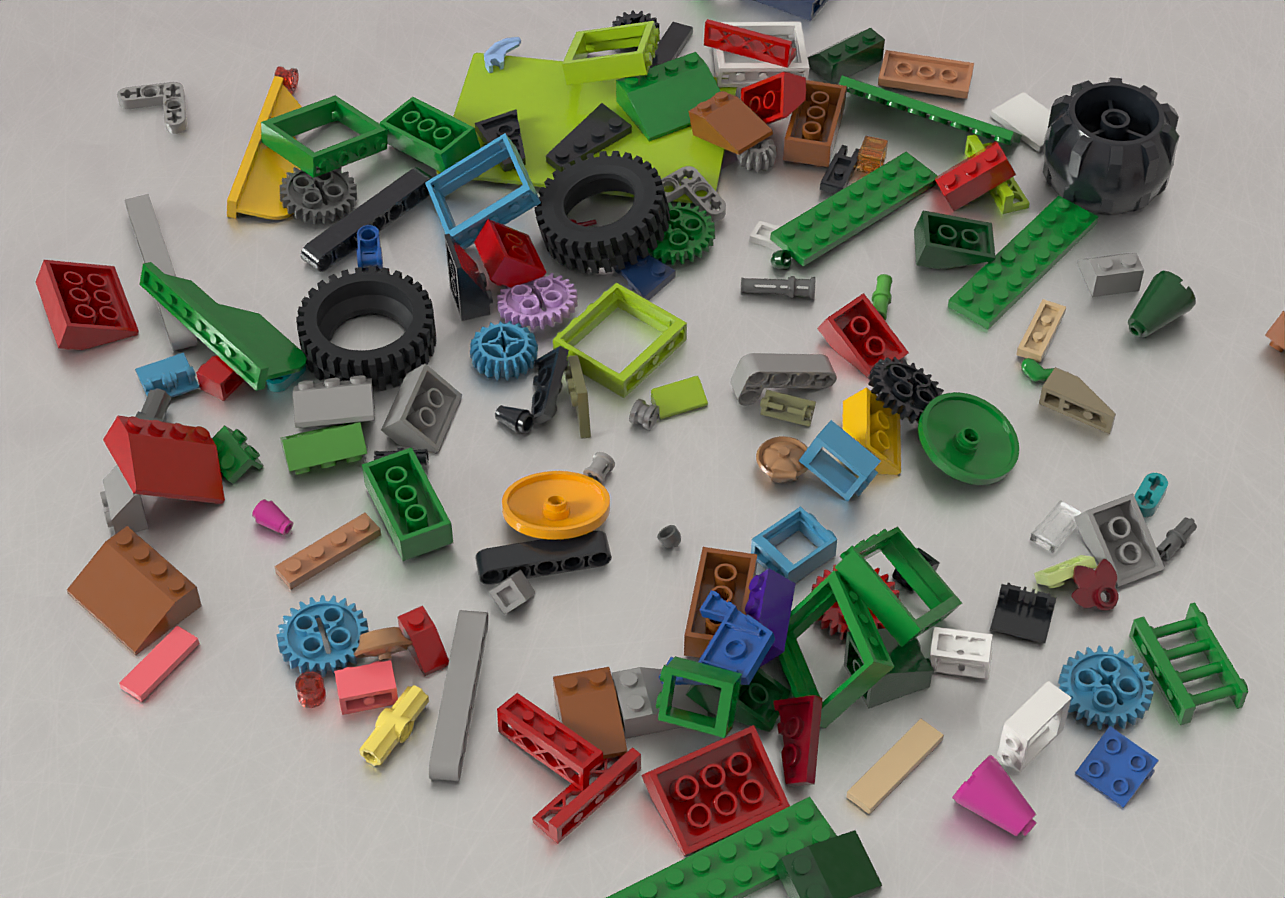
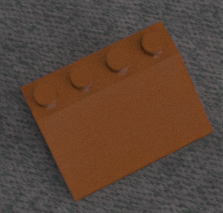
[67,526,202,655]

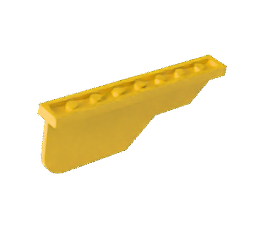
[227,76,302,220]

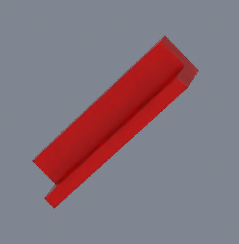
[704,19,796,68]
[497,693,603,791]
[532,747,641,844]

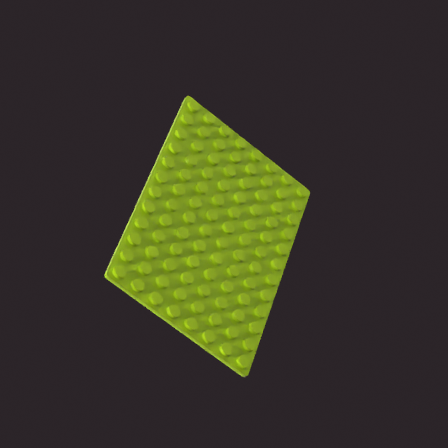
[436,53,737,204]

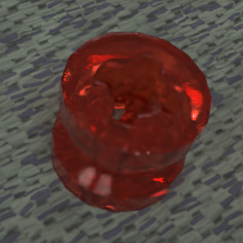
[275,66,299,91]
[295,671,326,708]

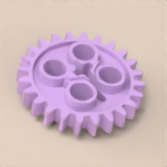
[497,273,578,330]

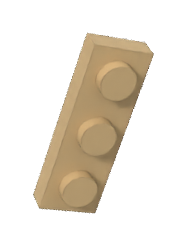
[1016,299,1066,363]

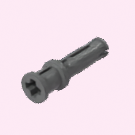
[741,276,816,299]

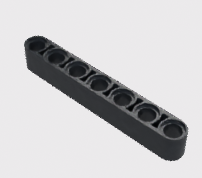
[301,167,435,272]

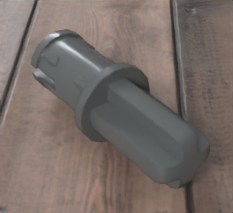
[1156,517,1197,561]

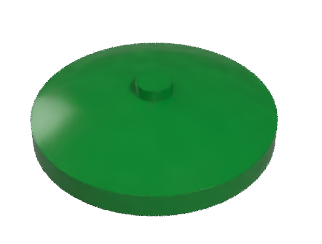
[918,392,1019,485]

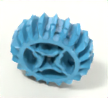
[470,320,538,381]

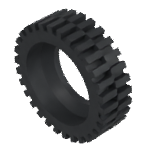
[535,151,670,274]
[296,266,436,392]

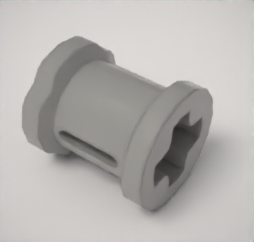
[583,452,615,485]

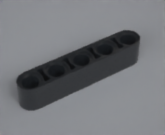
[475,531,612,585]

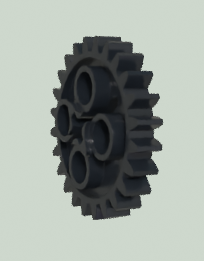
[868,357,944,424]

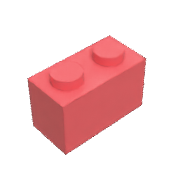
[334,660,398,715]

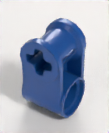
[357,225,383,270]

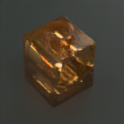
[856,135,888,174]

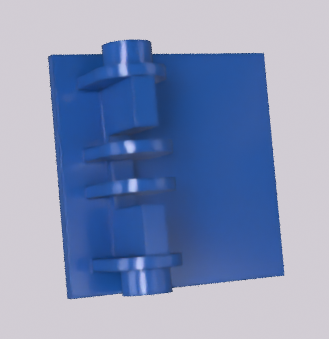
[1075,726,1159,808]

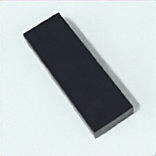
[649,22,693,68]

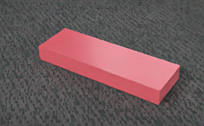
[119,625,200,702]

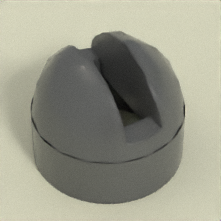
[657,525,681,549]

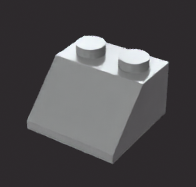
[1077,253,1144,297]
[100,465,148,534]

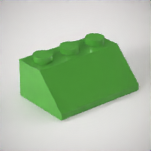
[280,422,368,475]

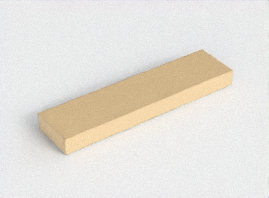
[847,719,944,815]

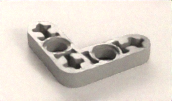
[117,82,187,134]
[661,166,726,221]

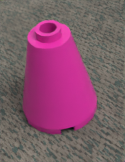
[952,755,1037,837]

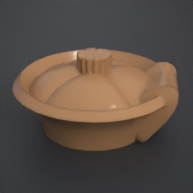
[756,436,808,483]
[353,627,412,661]

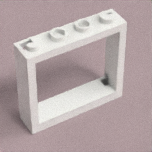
[712,22,809,87]

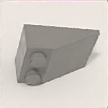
[1074,493,1165,588]
[612,667,708,739]

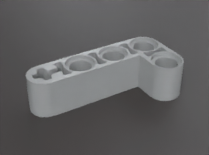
[730,353,837,406]

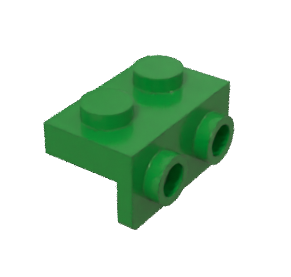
[212,425,264,484]

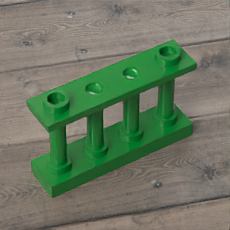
[1129,602,1248,725]

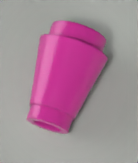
[252,499,294,535]

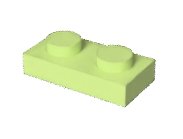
[1034,555,1097,588]

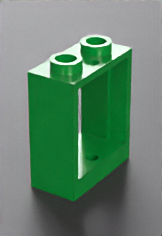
[656,656,742,738]

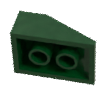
[914,210,996,269]
[686,668,791,732]
[774,830,882,898]

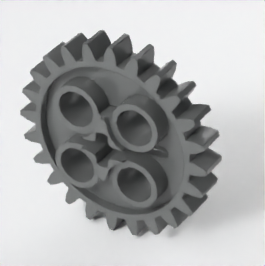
[280,166,357,224]

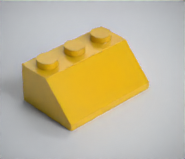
[842,387,901,475]

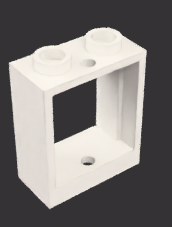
[930,627,992,680]
[997,681,1071,772]

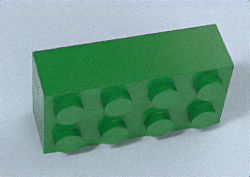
[379,96,481,172]
[362,447,454,561]

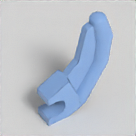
[484,37,521,73]

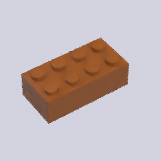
[783,80,847,167]
[684,547,757,658]

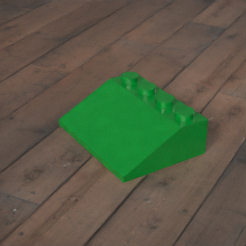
[616,52,721,141]

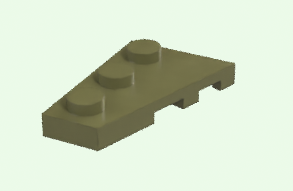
[564,355,591,439]

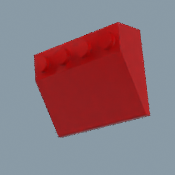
[36,260,139,350]
[103,415,225,504]
[641,725,790,856]

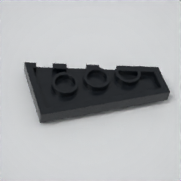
[546,103,632,172]

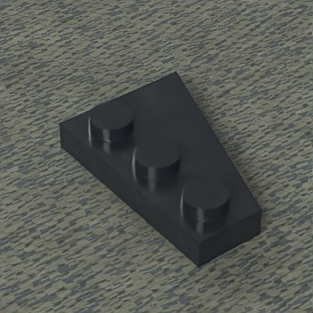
[531,346,569,425]

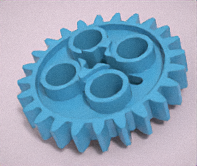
[277,595,369,677]
[1058,645,1154,730]

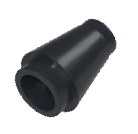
[495,405,535,434]

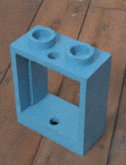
[799,420,881,501]
[751,506,837,583]

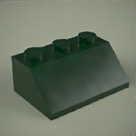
[807,28,885,84]

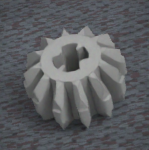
[737,138,777,173]

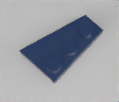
[612,255,676,301]

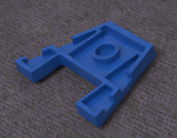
[659,590,775,685]

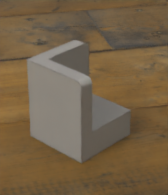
[489,570,535,615]

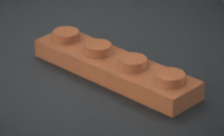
[274,513,381,590]

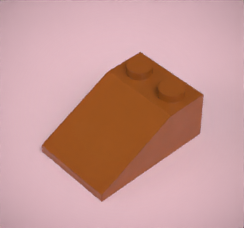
[688,91,773,155]
[553,667,628,759]

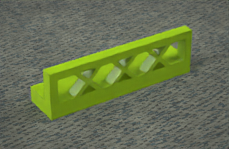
[965,134,1030,214]

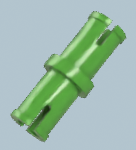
[872,274,893,320]

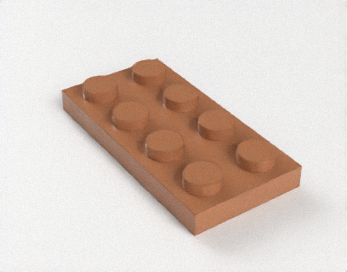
[878,50,974,99]

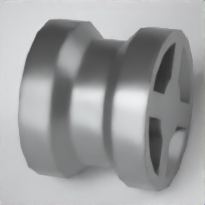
[629,399,660,430]

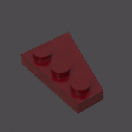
[774,695,823,786]

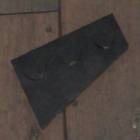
[475,109,526,172]

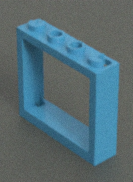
[425,134,541,249]

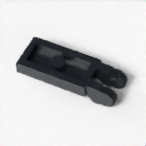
[820,145,862,194]

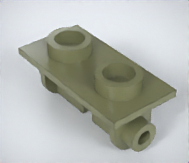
[760,389,816,427]

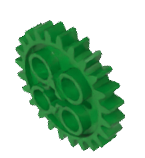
[647,202,715,265]

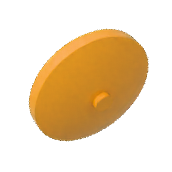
[502,471,610,540]

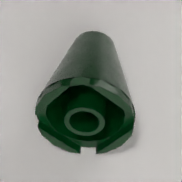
[1128,270,1196,338]

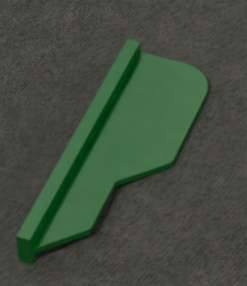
[139,262,306,391]

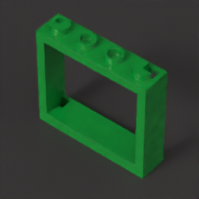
[261,95,388,178]
[835,526,962,647]
[778,570,894,728]

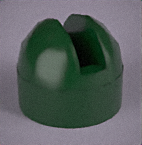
[770,250,791,270]

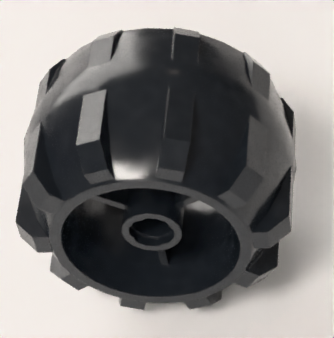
[1043,77,1180,215]

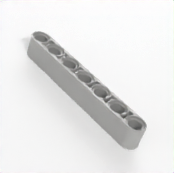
[429,610,489,781]

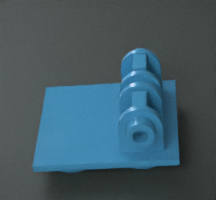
[135,353,200,398]

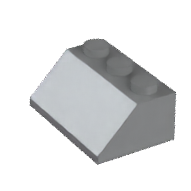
[381,364,462,453]
[293,376,375,428]

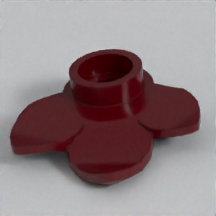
[1071,559,1119,611]

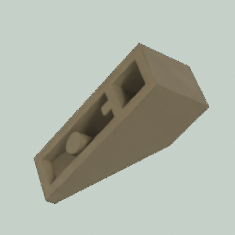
[1039,367,1116,434]

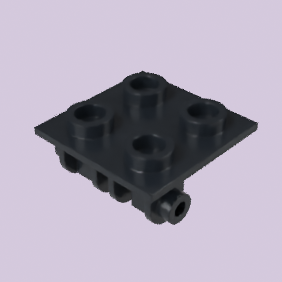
[990,582,1057,643]

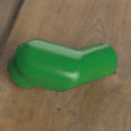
[1021,358,1054,382]

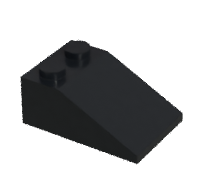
[444,234,493,321]

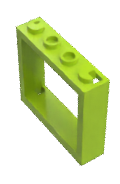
[562,21,660,85]
[553,282,687,398]

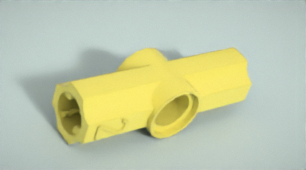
[359,685,429,766]

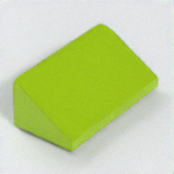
[651,376,708,420]

